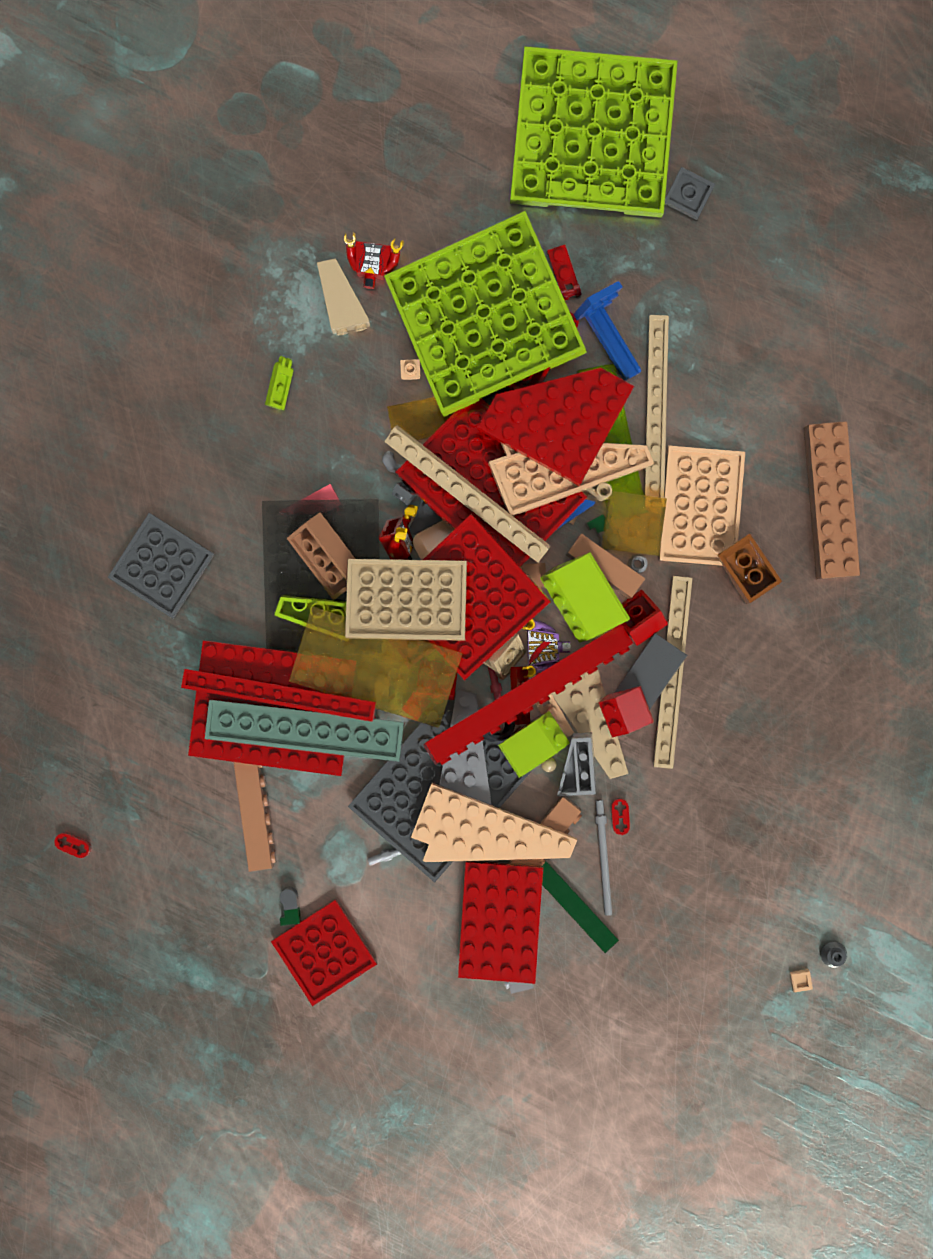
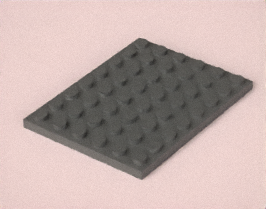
[348,696,533,883]

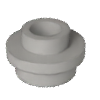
[628,554,648,573]

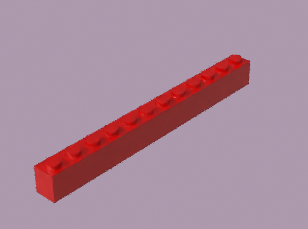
[423,624,633,765]

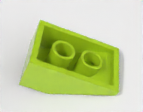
[498,711,570,778]

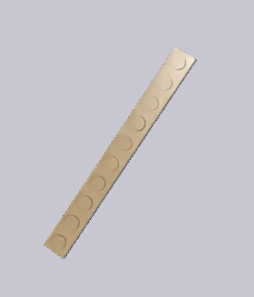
[644,315,669,508]
[385,425,551,563]
[653,576,692,769]

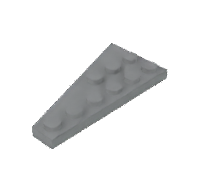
[439,690,491,805]

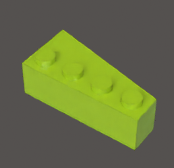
[275,595,350,642]

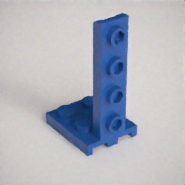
[573,281,641,381]

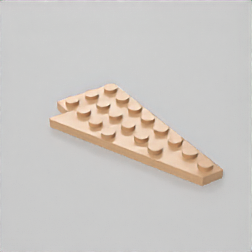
[488,443,654,516]
[411,783,577,862]

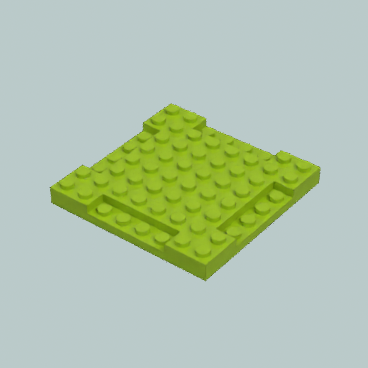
[510,46,678,218]
[384,211,587,417]

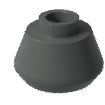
[821,942,847,968]

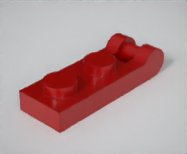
[547,244,582,301]

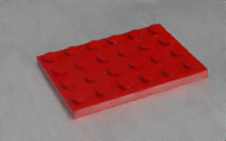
[458,861,543,984]

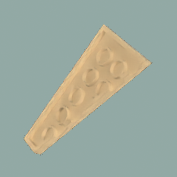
[552,670,628,779]

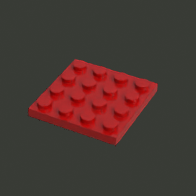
[271,899,377,1006]

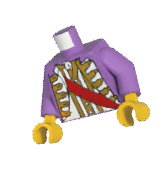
[522,619,570,678]

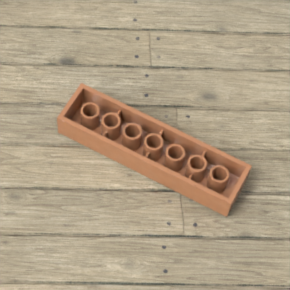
[804,422,860,580]

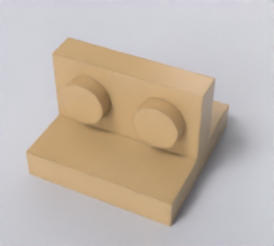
[483,633,526,680]

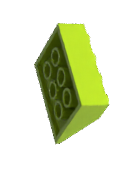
[540,552,630,643]

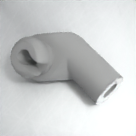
[382,451,402,473]

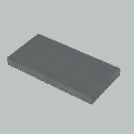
[614,633,688,710]

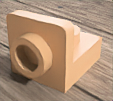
[400,359,421,380]

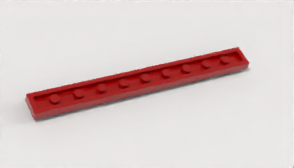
[181,669,377,722]

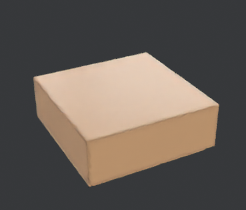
[789,969,813,993]

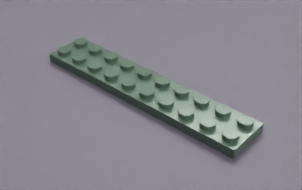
[205,700,404,762]

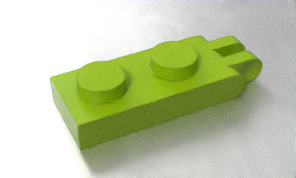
[265,356,293,410]

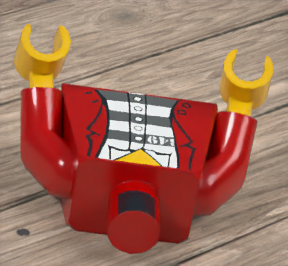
[344,232,404,289]
[379,504,418,560]

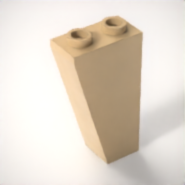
[317,258,370,335]

